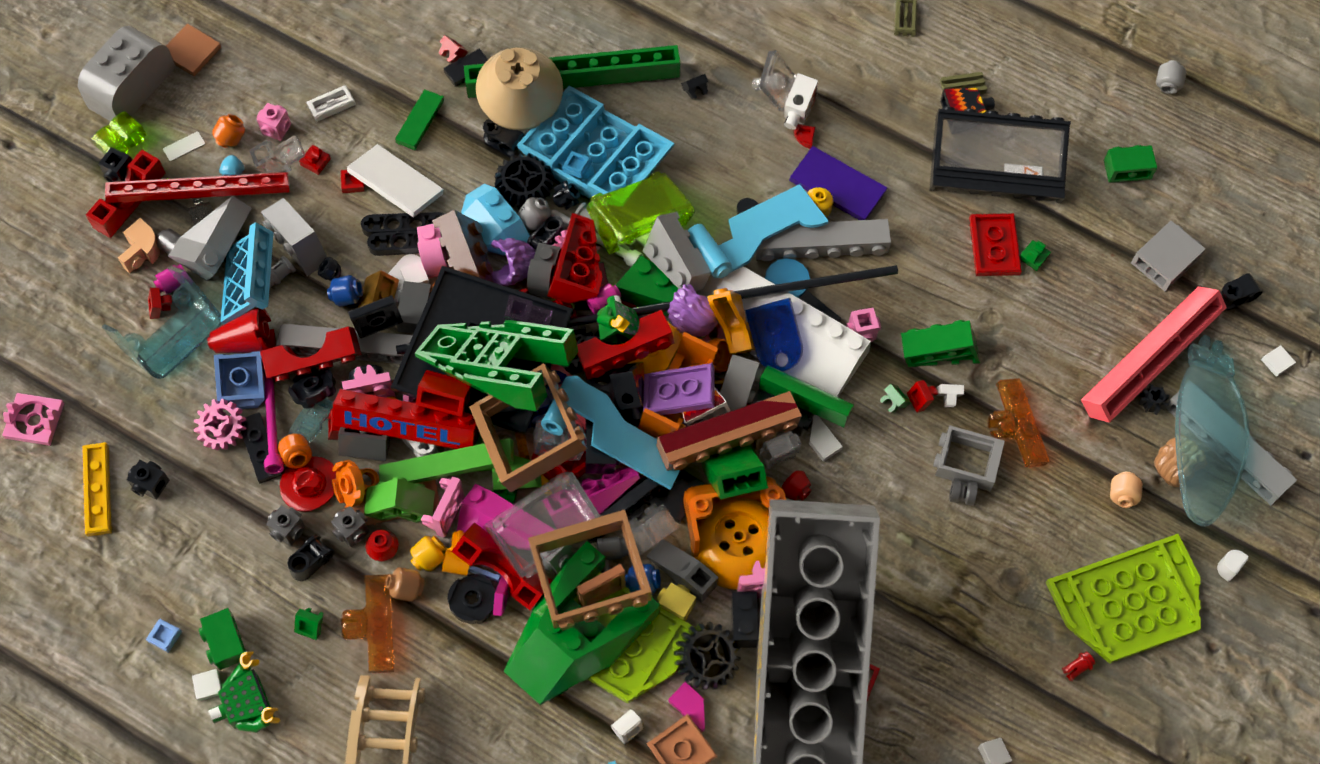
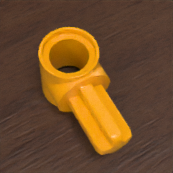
[442,530,469,576]

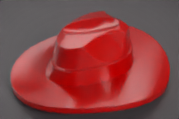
[280,456,336,512]

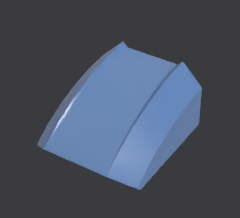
[214,351,265,409]

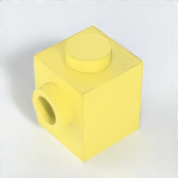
[657,583,696,621]

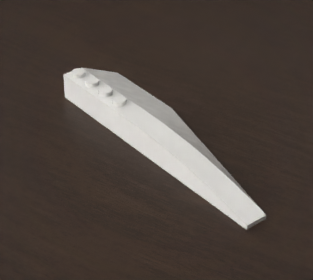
[630,216,871,397]

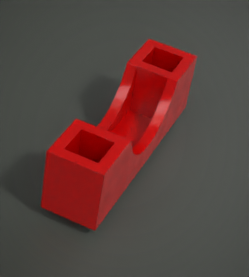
[86,149,166,238]
[577,310,675,379]
[260,326,362,382]
[451,522,552,610]

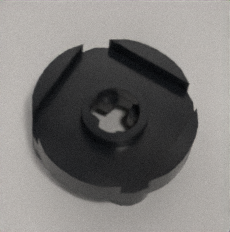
[288,368,336,409]
[447,574,496,624]

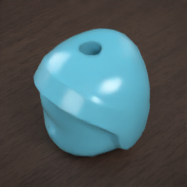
[219,155,245,176]

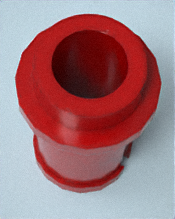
[1062,652,1095,681]

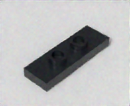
[240,412,282,484]

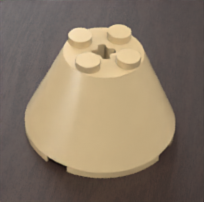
[476,47,563,130]

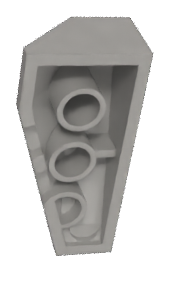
[168,196,252,281]

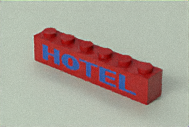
[333,389,479,449]

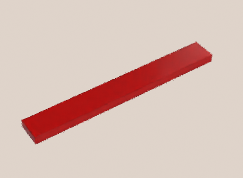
[105,172,290,203]

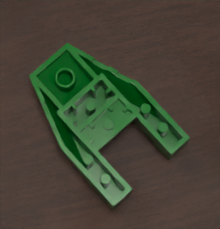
[415,320,578,411]
[504,541,660,705]

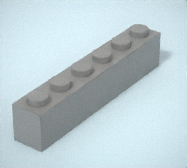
[755,219,891,261]
[1166,382,1297,506]

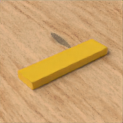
[82,442,112,537]

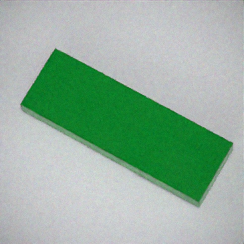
[395,89,444,150]

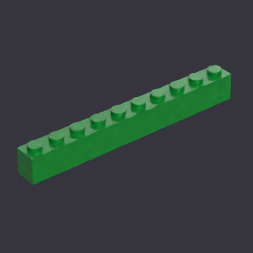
[464,45,680,98]

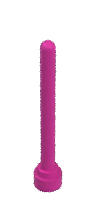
[264,375,284,474]

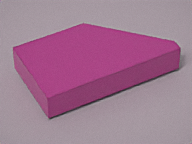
[493,576,509,616]
[668,682,705,733]

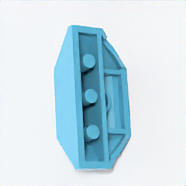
[461,184,530,256]

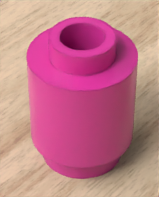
[153,264,190,295]
[586,283,622,314]

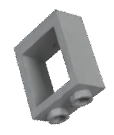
[933,425,1005,491]

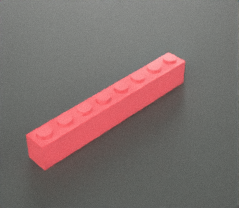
[1081,286,1227,423]

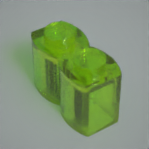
[92,111,146,154]

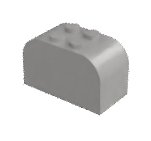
[78,26,176,128]

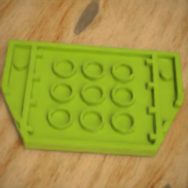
[1045,534,1201,664]
[574,572,697,704]

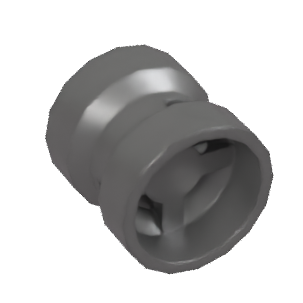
[949,478,978,506]

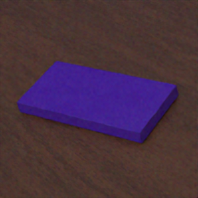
[789,146,887,220]

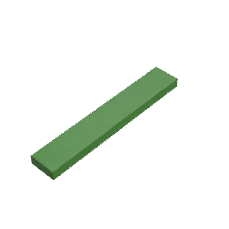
[379,438,514,484]

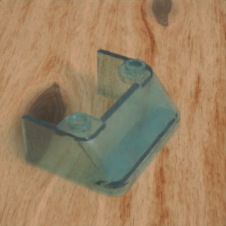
[102,265,222,379]

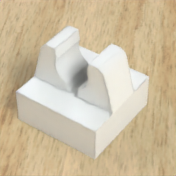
[937,384,964,408]

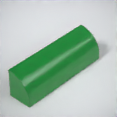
[759,365,854,428]

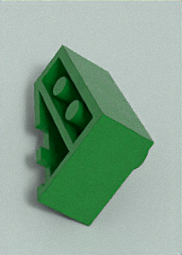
[616,255,678,317]
[901,320,980,367]

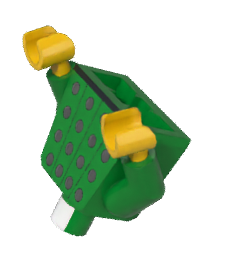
[597,295,640,345]
[209,652,280,733]

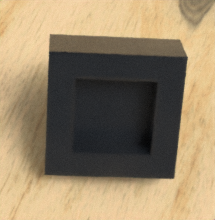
[681,74,708,99]

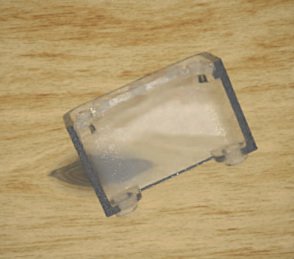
[484,472,601,578]

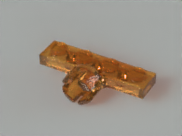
[987,378,1050,467]
[341,574,394,674]

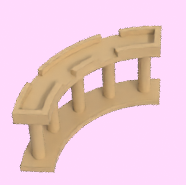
[345,675,425,764]

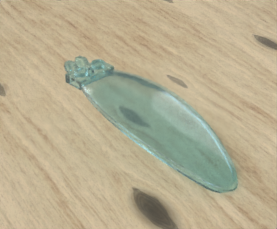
[1175,335,1249,527]

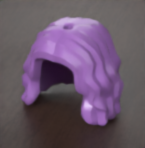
[491,238,535,286]
[667,284,719,338]

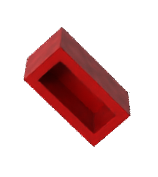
[416,370,472,417]

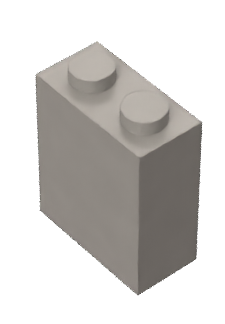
[1131,221,1205,291]

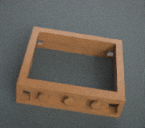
[469,364,587,492]
[528,510,652,630]

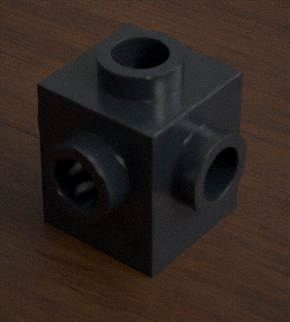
[98,147,133,182]
[126,460,170,500]

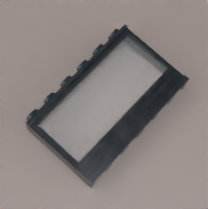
[929,107,1071,203]

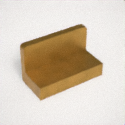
[358,270,399,308]

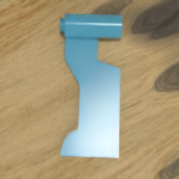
[688,184,829,278]
[541,376,680,490]

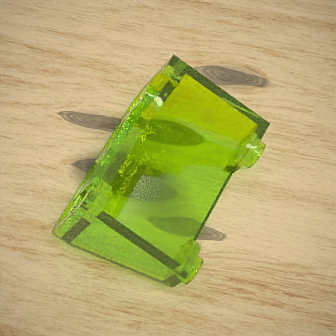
[586,171,695,255]

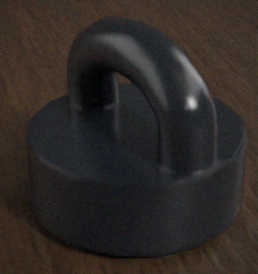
[318,257,341,281]

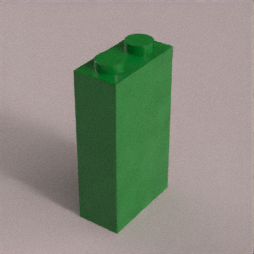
[702,446,768,499]

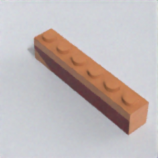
[656,391,802,471]

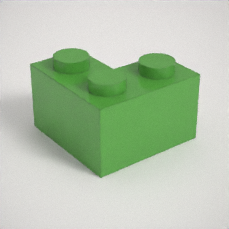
[364,477,435,523]

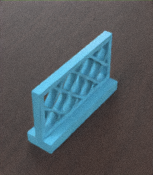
[220,222,274,324]

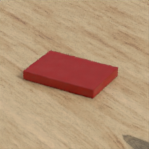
[969,213,1022,276]

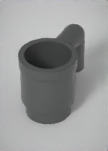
[596,536,629,573]

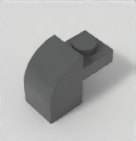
[527,243,561,299]

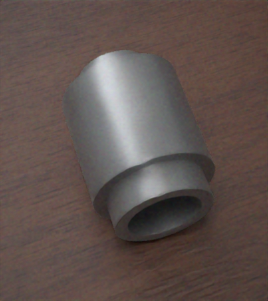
[156,228,181,254]

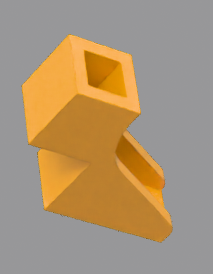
[707,288,757,355]

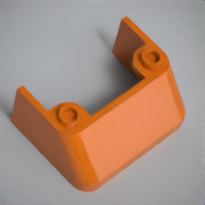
[638,332,718,437]
[683,477,786,557]

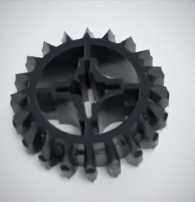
[494,153,554,210]
[674,622,741,690]

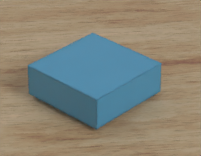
[562,151,592,179]

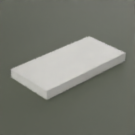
[347,144,443,218]

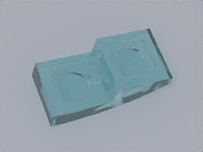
[289,398,333,443]

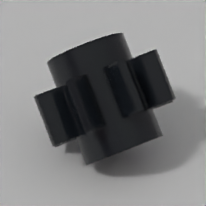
[553,181,580,210]
[1139,384,1170,415]

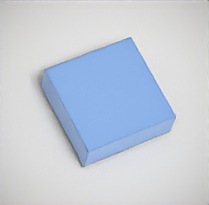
[146,618,182,653]

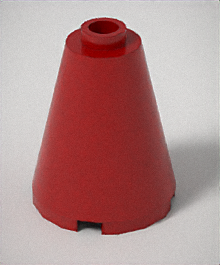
[207,308,276,353]

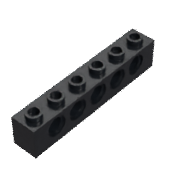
[585,336,620,474]

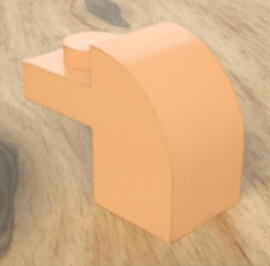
[118,218,160,273]

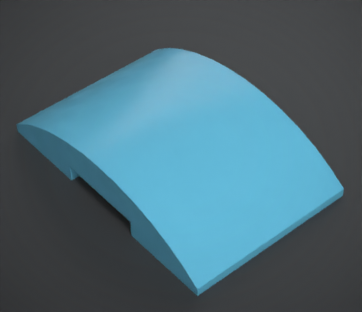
[517,86,675,207]

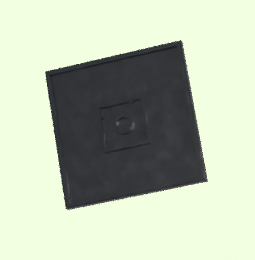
[391,266,573,435]

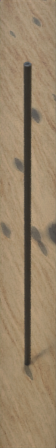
[396,265,898,355]

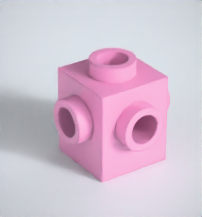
[257,103,291,141]
[846,308,881,342]

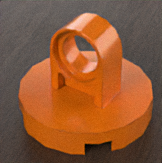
[332,460,379,508]

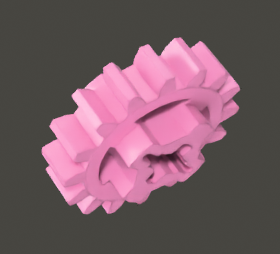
[194,399,246,451]

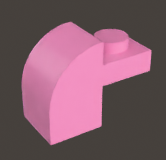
[417,224,449,279]

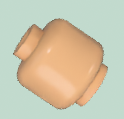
[1110,472,1143,508]

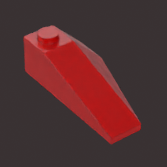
[547,213,603,303]

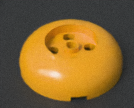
[690,497,769,590]

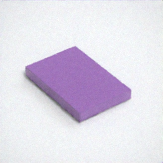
[643,363,714,415]

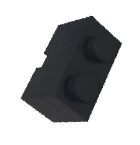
[731,592,759,648]

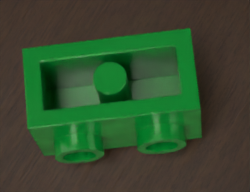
[1103,145,1157,183]
[198,608,246,670]

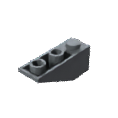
[647,539,718,603]

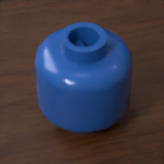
[327,275,363,307]
[625,564,661,595]

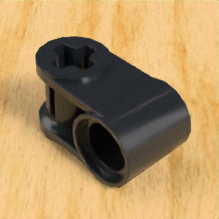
[483,119,525,156]
[527,215,567,251]
[1220,273,1263,310]
[287,534,335,581]

